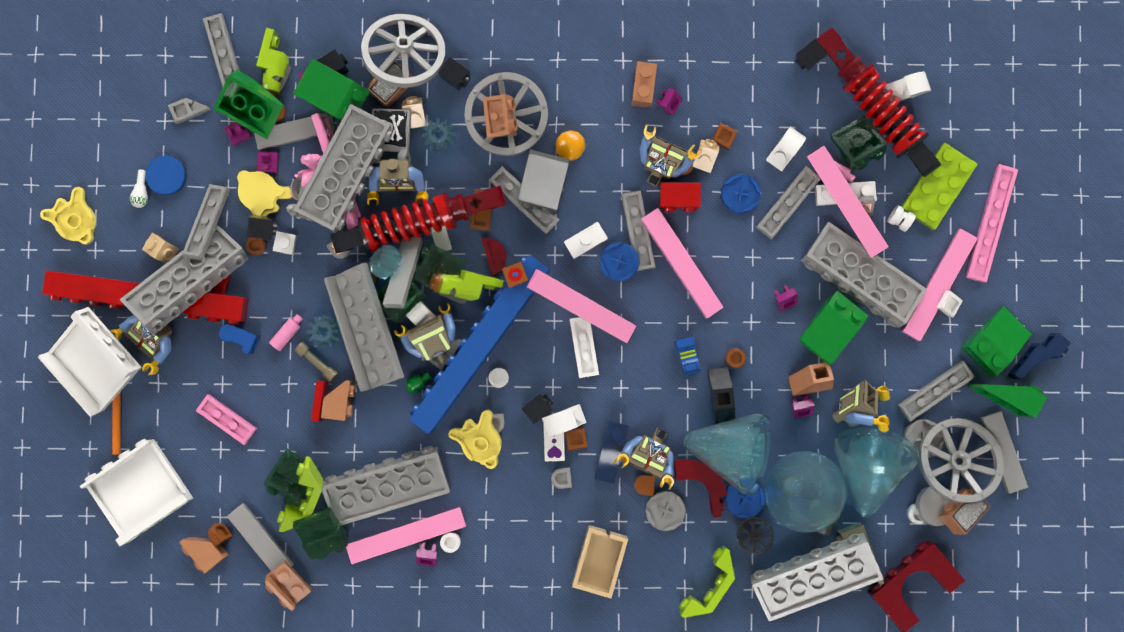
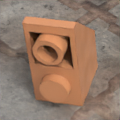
[788,362,834,397]
[321,380,356,421]
[179,537,229,574]

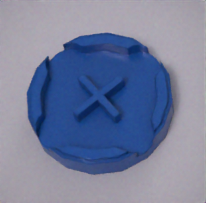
[146,156,187,195]
[721,174,761,214]
[600,242,640,282]
[724,478,765,519]

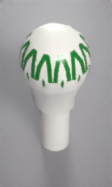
[129,170,148,208]

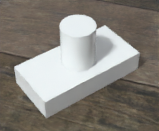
[564,222,608,259]

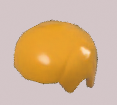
[555,130,586,161]

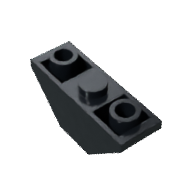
[707,367,735,429]

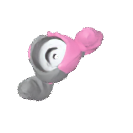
[286,154,323,221]

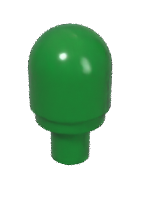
[406,372,432,394]

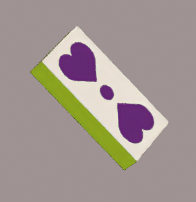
[544,425,565,461]

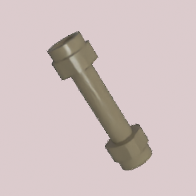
[294,342,338,382]

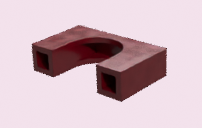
[867,540,966,632]

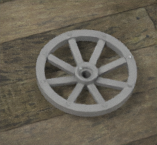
[361,14,445,88]
[465,72,548,156]
[919,418,1004,503]

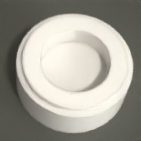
[489,368,509,388]
[907,504,924,524]
[440,532,461,553]

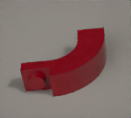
[674,458,727,518]

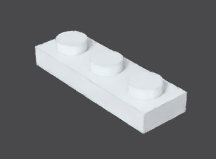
[815,181,877,206]
[570,317,599,378]

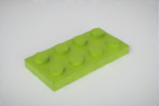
[902,143,978,230]

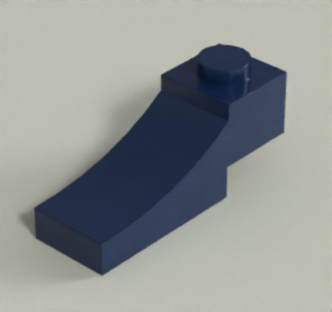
[1008,333,1071,380]
[595,421,629,484]

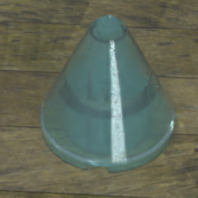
[683,413,771,495]
[834,427,919,517]
[764,451,847,533]

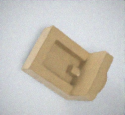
[402,96,427,129]
[693,139,720,173]
[142,233,179,264]

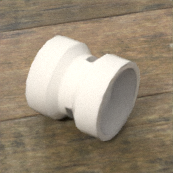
[887,205,916,232]

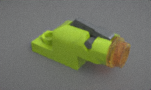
[256,28,292,99]
[430,270,504,304]

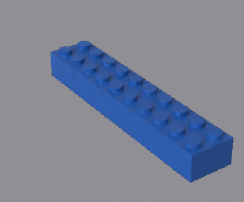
[409,255,550,434]

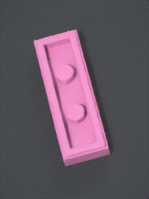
[196,394,257,445]

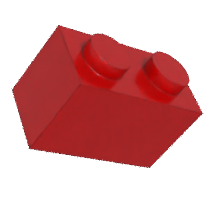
[659,183,701,213]

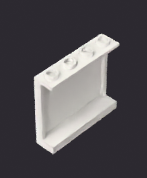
[38,307,141,417]
[80,439,193,546]

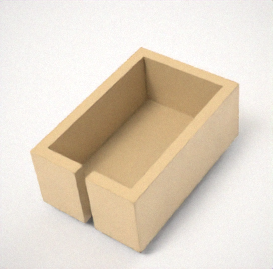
[572,525,628,598]

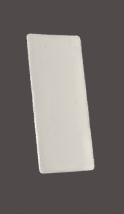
[432,226,452,253]

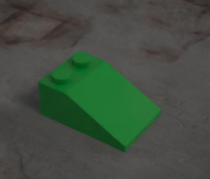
[293,59,370,122]
[213,70,284,139]
[798,291,868,366]
[961,306,1032,376]
[968,384,1047,418]

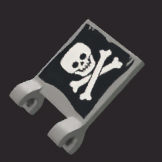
[372,109,411,163]

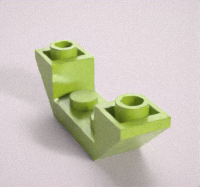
[277,456,323,532]
[679,545,735,618]

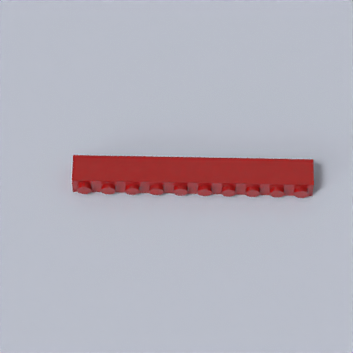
[42,270,249,325]

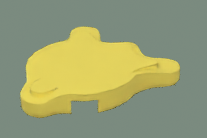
[237,171,292,217]
[40,187,96,245]
[448,410,502,469]

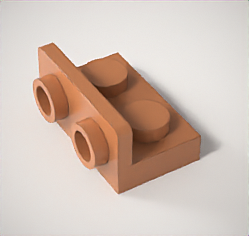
[483,94,518,138]
[265,560,312,611]

